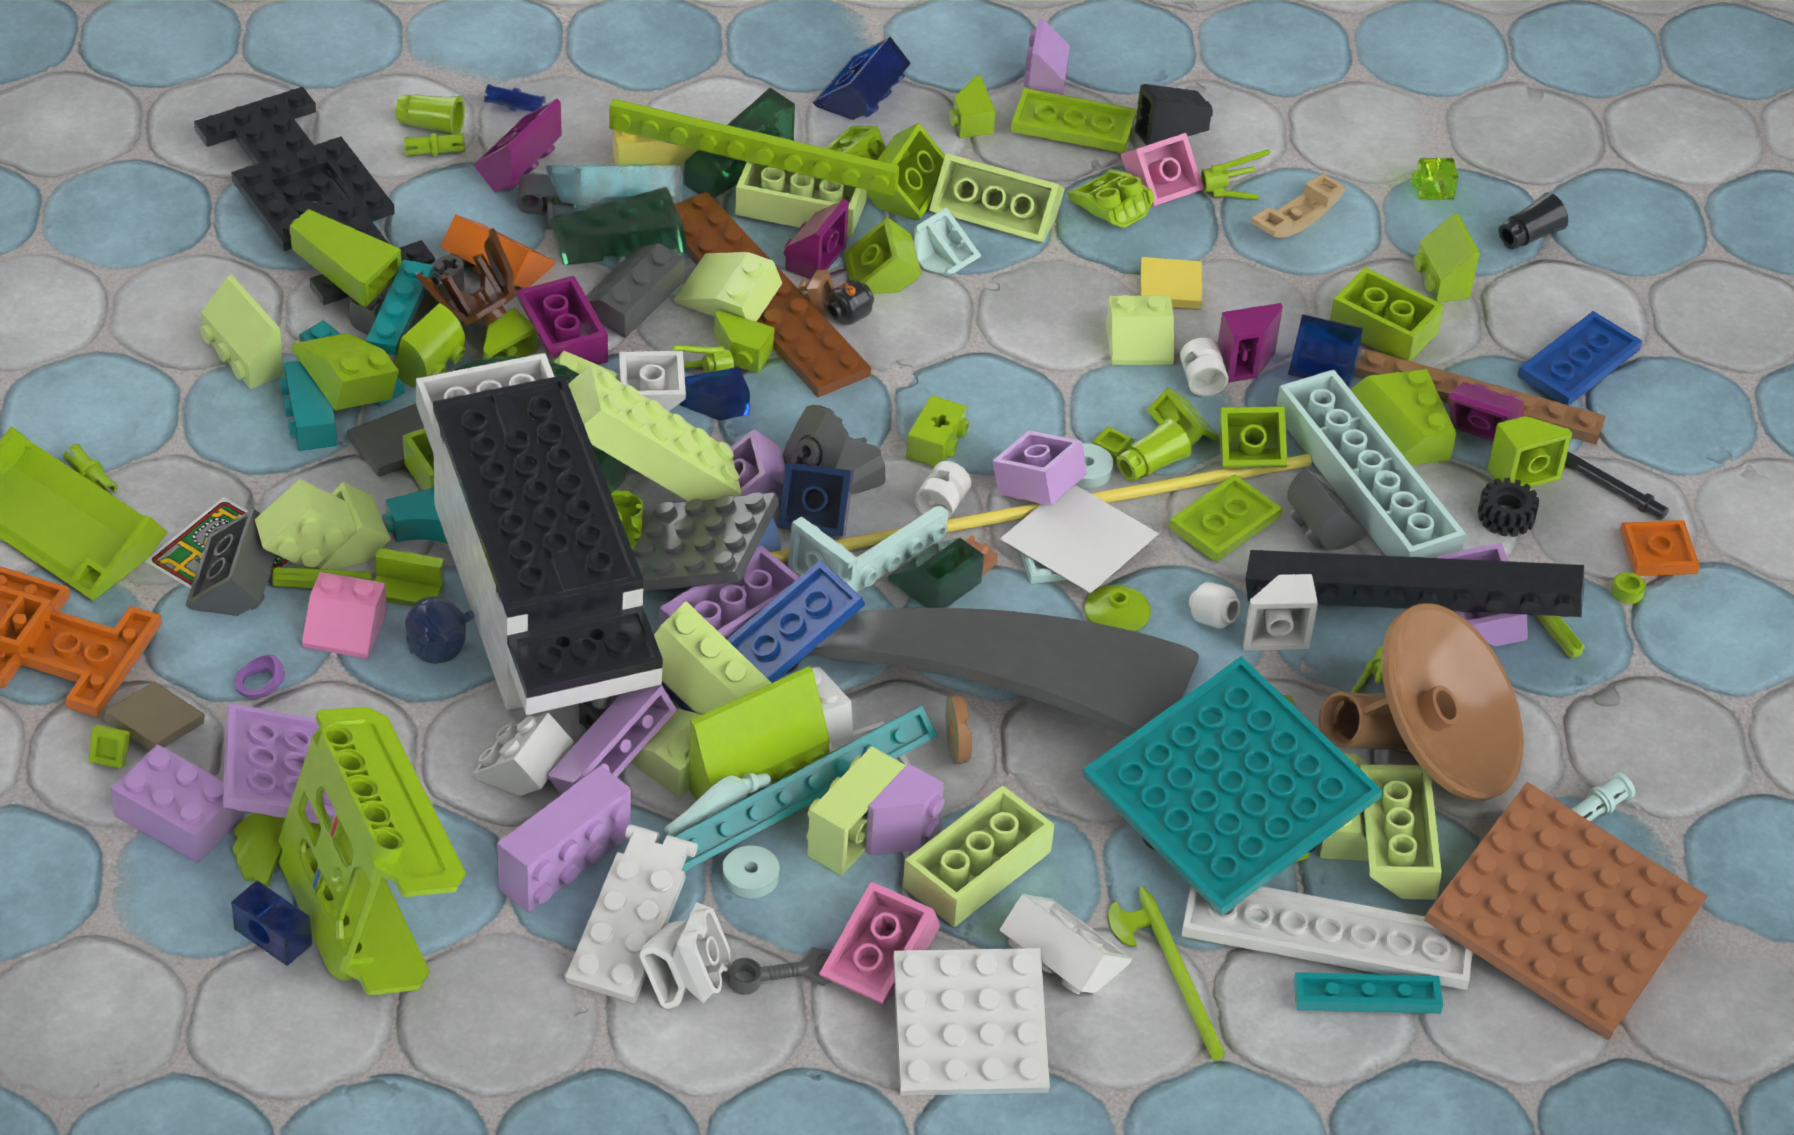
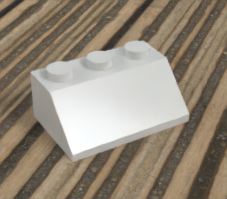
[1000,894,1132,994]

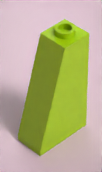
[290,209,401,307]

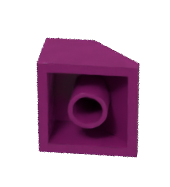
[783,199,849,280]
[1448,382,1524,442]

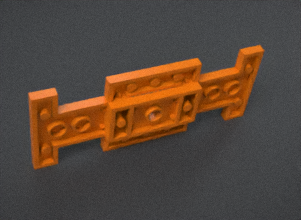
[0,566,162,718]

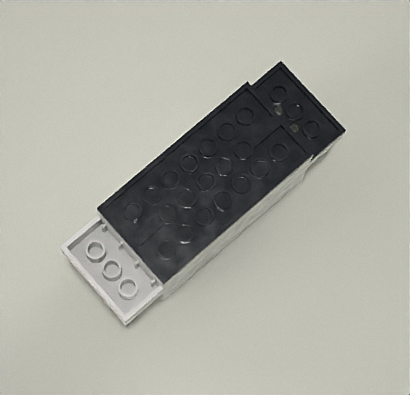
[416,353,663,715]

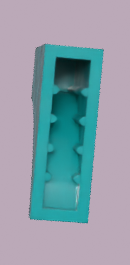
[382,487,448,544]

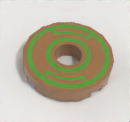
[945,695,972,764]

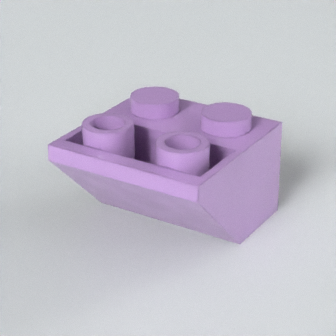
[1023,19,1070,95]

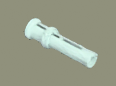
[1571,772,1635,821]

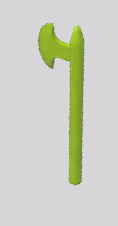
[1108,886,1225,1060]

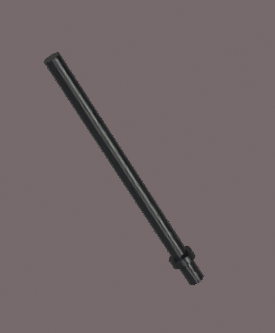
[1565,451,1669,519]

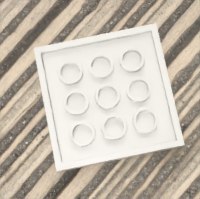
[893,948,1050,1096]

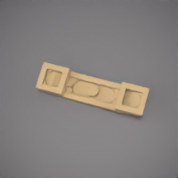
[1250,173,1346,238]

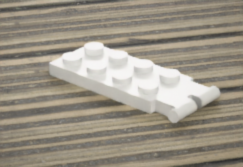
[565,824,698,1003]

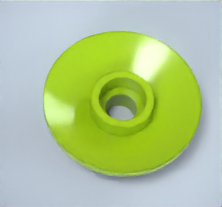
[1084,584,1151,632]

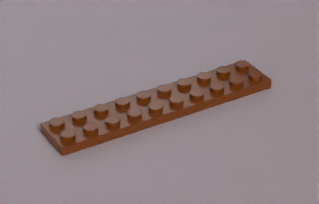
[655,191,871,397]

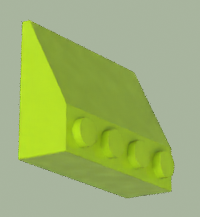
[689,666,830,800]

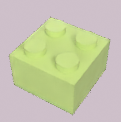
[255,479,357,569]

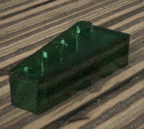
[684,88,795,199]
[550,186,688,265]

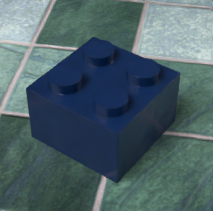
[778,462,854,536]

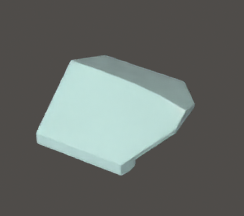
[914,207,981,277]

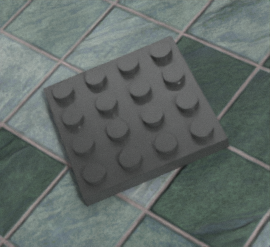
[633,492,779,591]

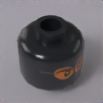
[827,280,874,325]

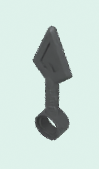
[728,947,832,995]

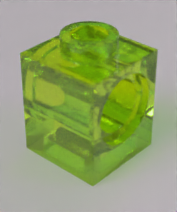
[1411,158,1458,200]

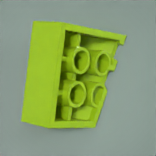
[1350,369,1456,465]

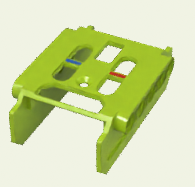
[278,707,466,995]

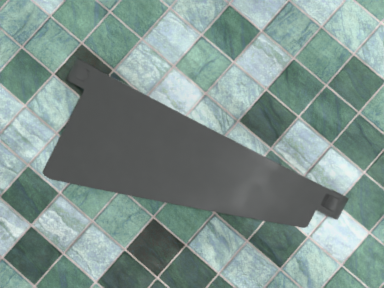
[786,608,1199,737]

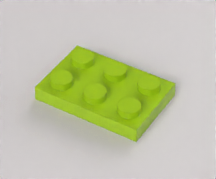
[1168,474,1283,563]

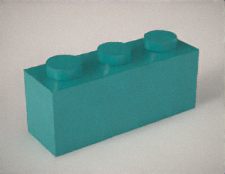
[279,361,337,451]

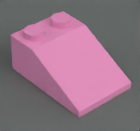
[819,882,940,1005]

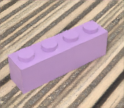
[547,685,677,795]

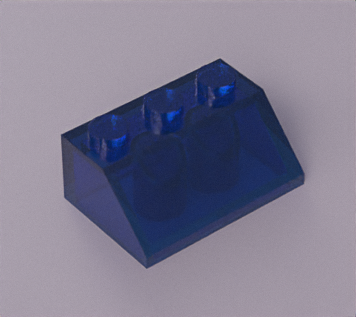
[813,36,911,120]

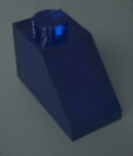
[679,367,750,421]

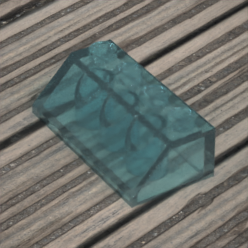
[546,164,682,209]

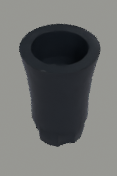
[1498,192,1568,250]

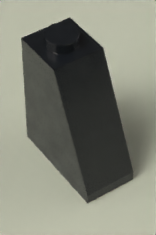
[1135,84,1213,145]

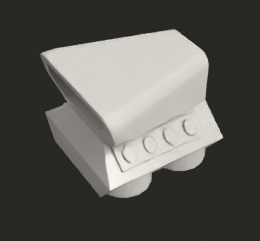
[639,902,731,1009]

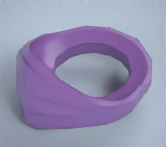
[234,654,285,699]

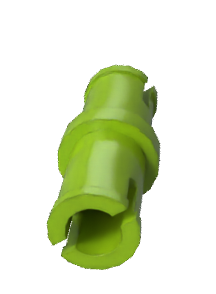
[404,133,466,157]
[63,444,118,495]

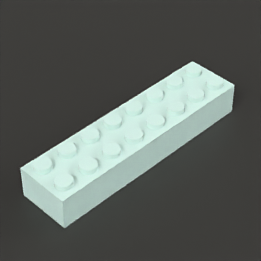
[1276,370,1466,558]

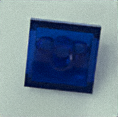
[1288,314,1364,388]

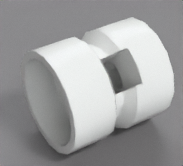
[1180,337,1229,397]
[914,461,971,519]

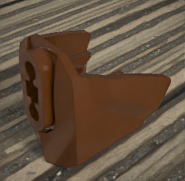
[415,228,517,326]

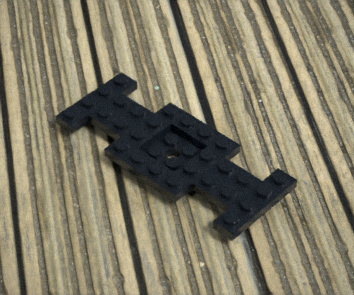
[194,87,435,306]

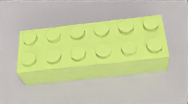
[568,364,742,501]

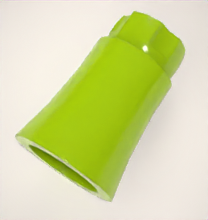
[395,94,465,135]
[1116,419,1191,482]

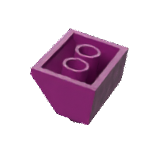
[473,98,562,193]
[516,276,608,365]

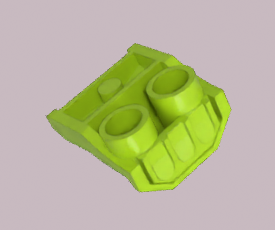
[1067,169,1154,228]

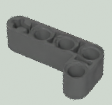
[349,255,465,336]

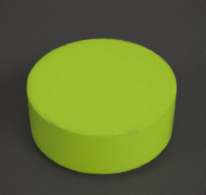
[1611,572,1646,604]

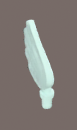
[664,773,771,836]

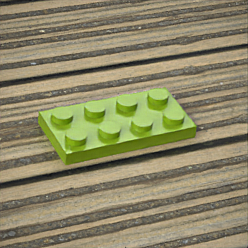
[1011,88,1137,153]

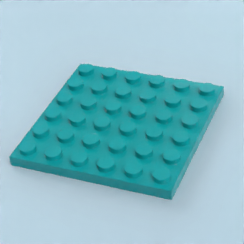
[1083,656,1382,916]

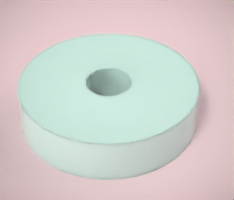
[1075,443,1113,488]
[722,845,780,898]

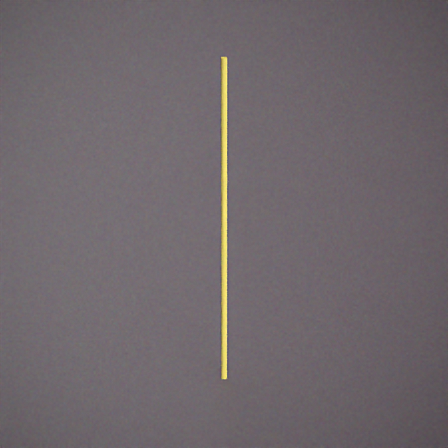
[770,454,1312,563]

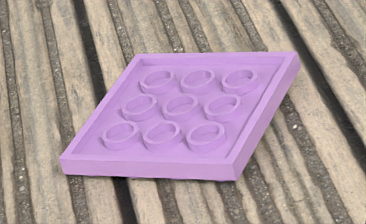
[223,703,336,824]

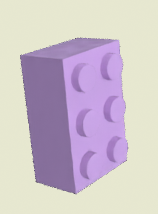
[111,744,243,863]

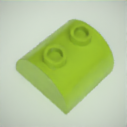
[395,303,466,387]

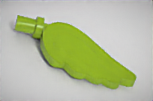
[232,813,285,889]

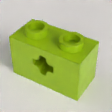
[906,395,970,467]

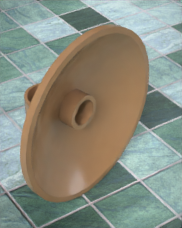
[1318,603,1524,801]

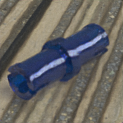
[484,84,546,112]

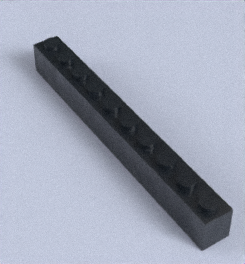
[1245,550,1584,617]

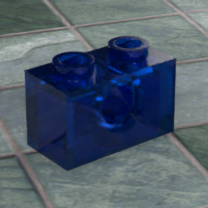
[231,880,313,966]

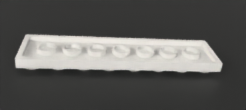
[1181,886,1473,990]

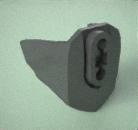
[783,405,886,495]

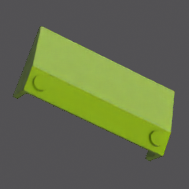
[0,426,167,601]

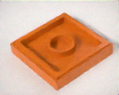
[1620,520,1700,576]

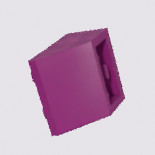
[1217,303,1283,383]

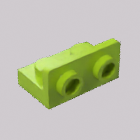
[825,125,886,160]

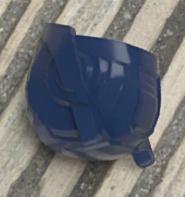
[405,597,475,664]

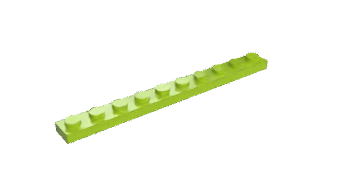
[609,98,899,196]

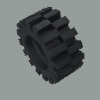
[1477,478,1539,537]

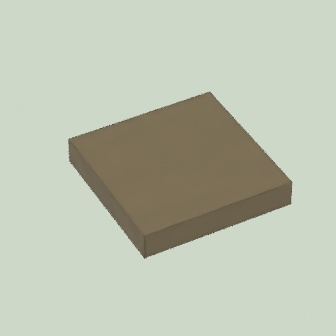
[104,681,205,750]

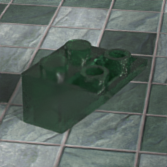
[888,537,984,608]

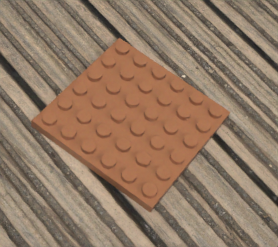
[1424,782,1708,1040]

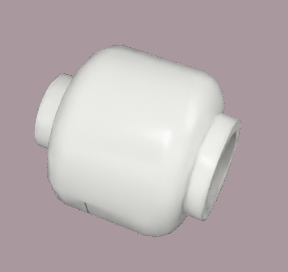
[1189,582,1240,629]

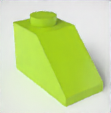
[949,75,996,138]
[483,308,538,365]
[714,309,774,373]

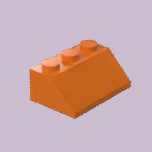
[440,214,556,288]

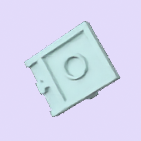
[788,506,949,592]

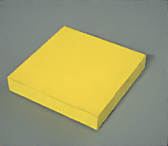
[1140,257,1202,309]

